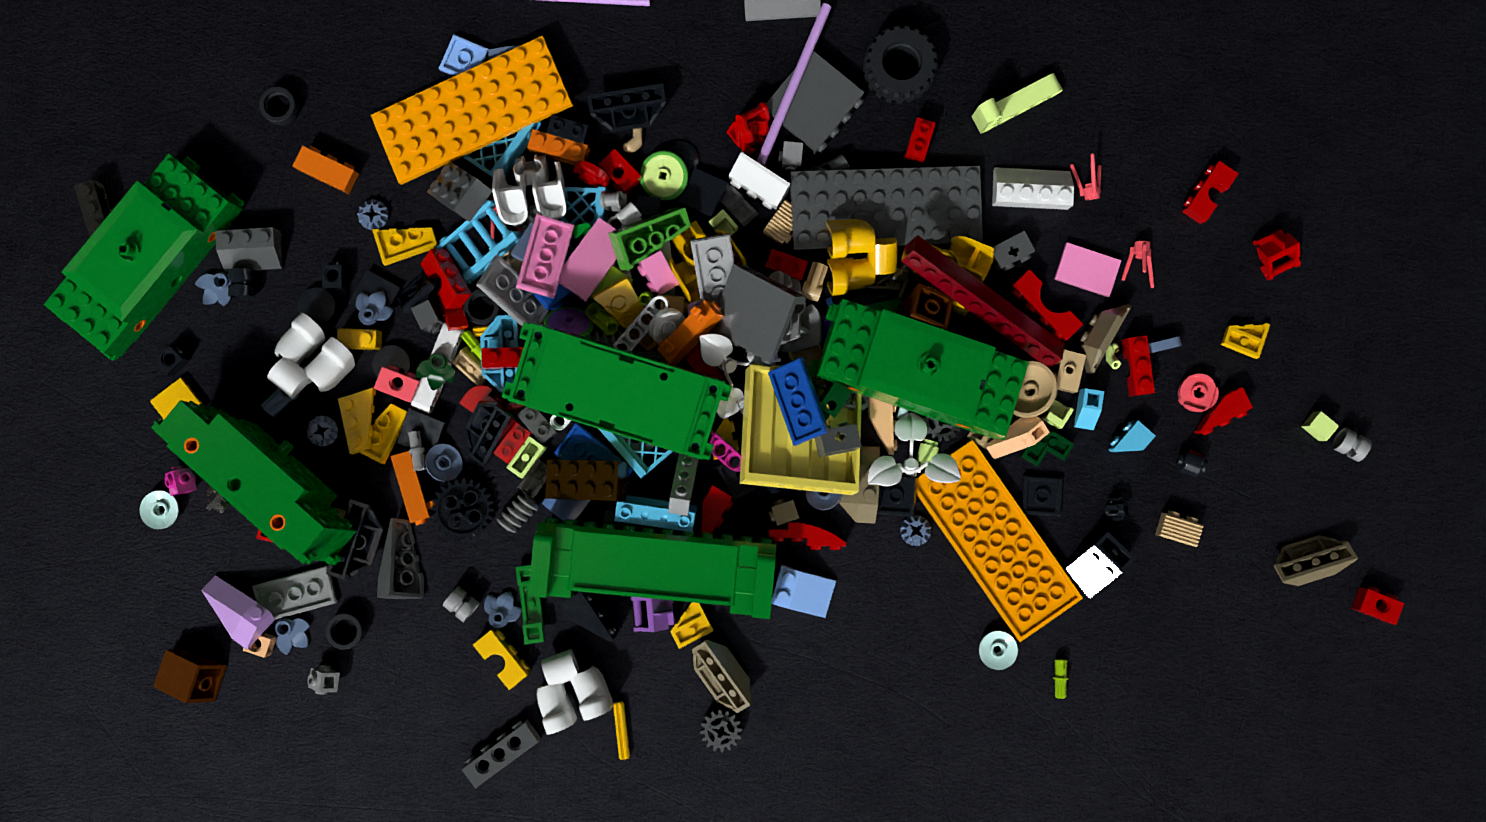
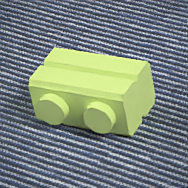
[506,436,548,479]

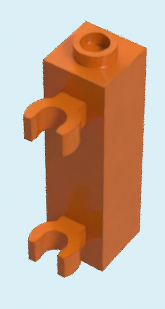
[657,300,724,365]
[391,451,436,526]

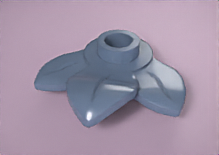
[195,272,231,306]
[356,291,393,325]
[484,591,522,629]
[275,618,310,655]

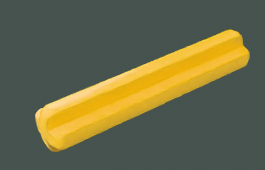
[613,701,630,760]

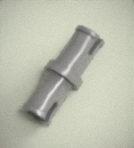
[408,431,426,471]

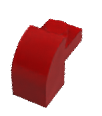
[459,385,506,413]

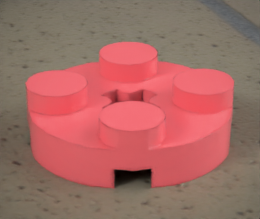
[1178,374,1219,412]

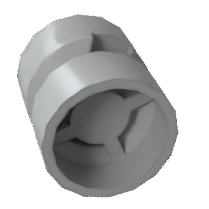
[1332,427,1372,462]
[442,586,480,623]

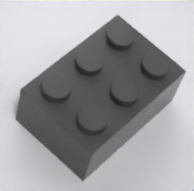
[427,161,492,222]

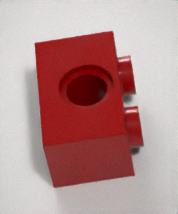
[904,117,935,164]
[598,149,642,194]
[765,249,808,283]
[493,422,534,464]
[1351,586,1404,625]

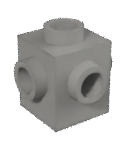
[308,665,340,695]

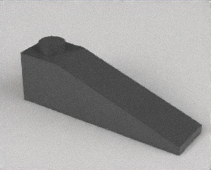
[377,518,424,599]

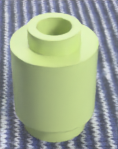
[916,439,939,467]

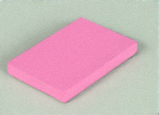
[1054,243,1121,297]

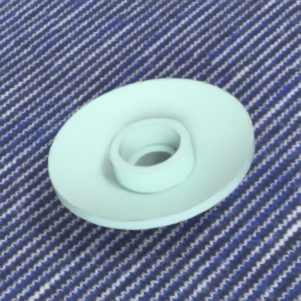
[140,491,179,529]
[979,631,1018,670]

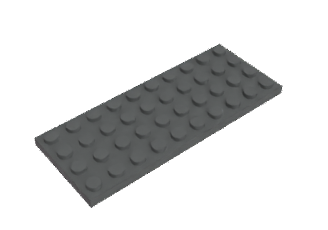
[790,166,983,250]

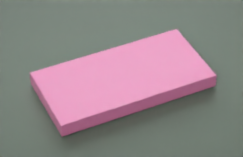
[516,214,574,299]
[559,218,617,302]

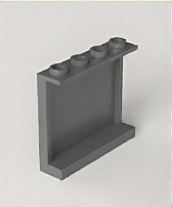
[766,51,864,155]
[712,264,805,364]

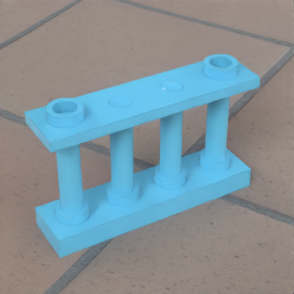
[435,200,523,284]
[614,495,698,532]

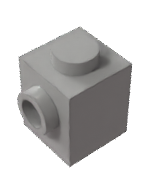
[778,141,803,172]

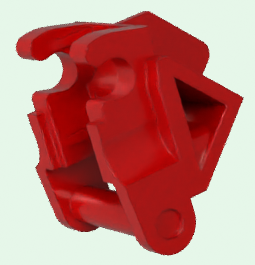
[727,102,770,154]
[1253,229,1301,281]

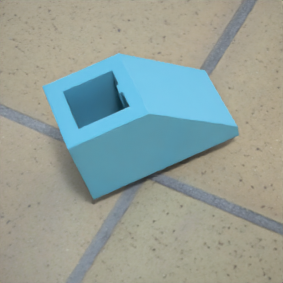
[1074,388,1104,430]
[1108,421,1155,452]

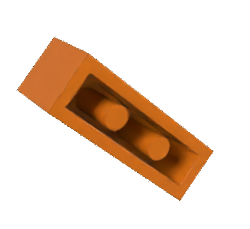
[527,129,590,165]
[293,146,359,194]

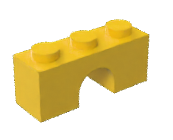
[473,628,530,690]

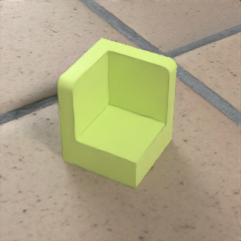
[709,210,738,236]
[1042,400,1074,429]
[1301,411,1338,441]

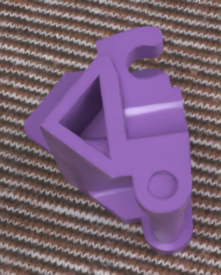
[631,596,676,632]

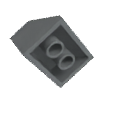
[215,227,283,272]

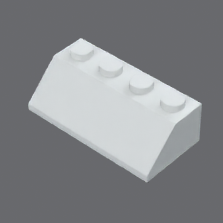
[992,168,1074,210]

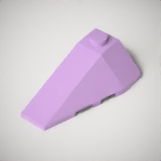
[202,576,275,650]

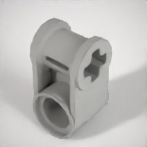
[600,191,627,214]

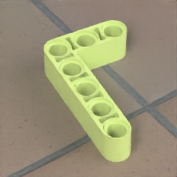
[972,73,1063,134]

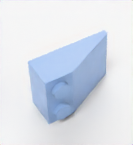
[771,564,836,618]

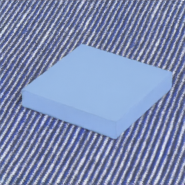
[439,34,489,76]

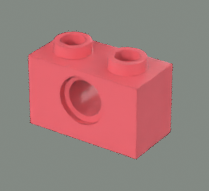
[374,364,420,403]

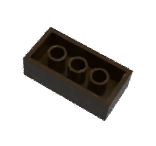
[545,460,628,501]

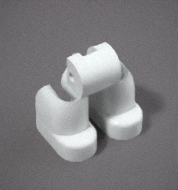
[492,154,566,225]
[267,313,355,399]
[537,649,614,735]

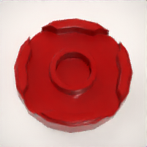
[573,161,610,188]

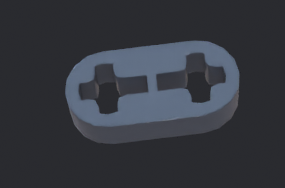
[1148,336,1182,353]

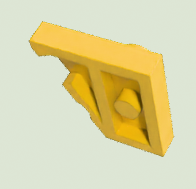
[1221,323,1270,359]
[670,602,714,649]

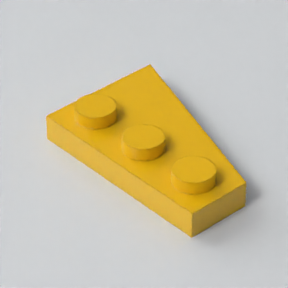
[338,388,376,454]

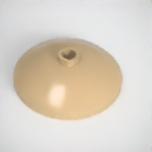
[1013,361,1058,418]

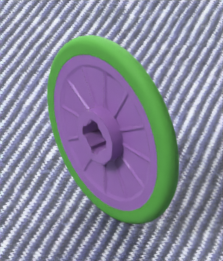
[544,306,594,337]

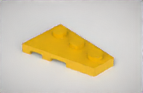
[372,228,438,266]
[360,404,407,464]

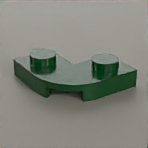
[1020,431,1074,467]

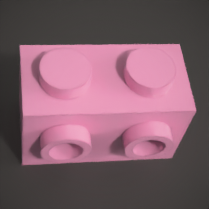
[637,250,679,296]

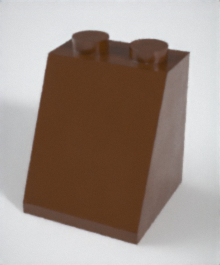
[896,283,953,330]
[153,650,227,703]

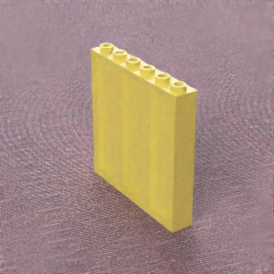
[740,363,862,495]

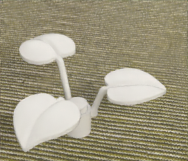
[699,333,778,419]
[868,413,961,486]

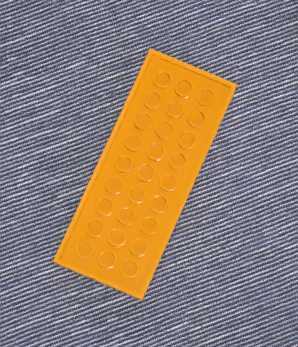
[371,36,573,185]
[916,440,1083,642]

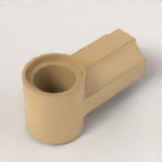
[802,262,828,303]

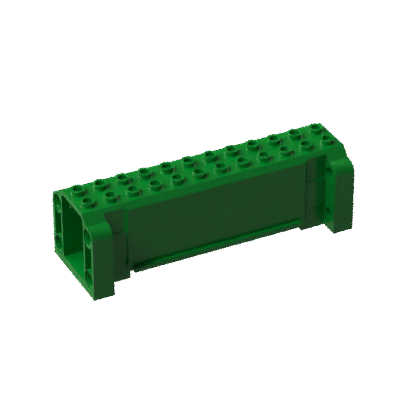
[528,517,776,619]

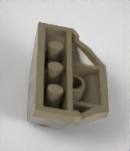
[1079,304,1132,374]
[839,446,880,524]
[1274,535,1358,586]
[692,640,752,713]

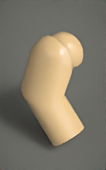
[623,128,643,153]

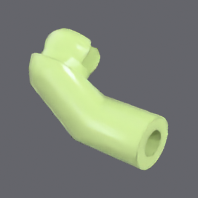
[1106,343,1121,369]

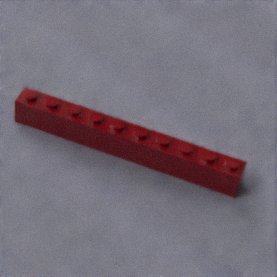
[901,235,1065,368]

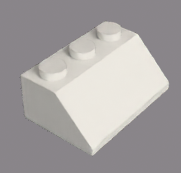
[729,152,790,210]

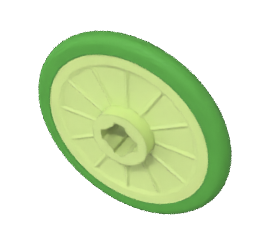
[640,151,688,201]

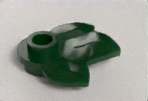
[416,352,455,391]

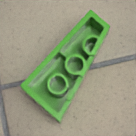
[608,207,691,271]

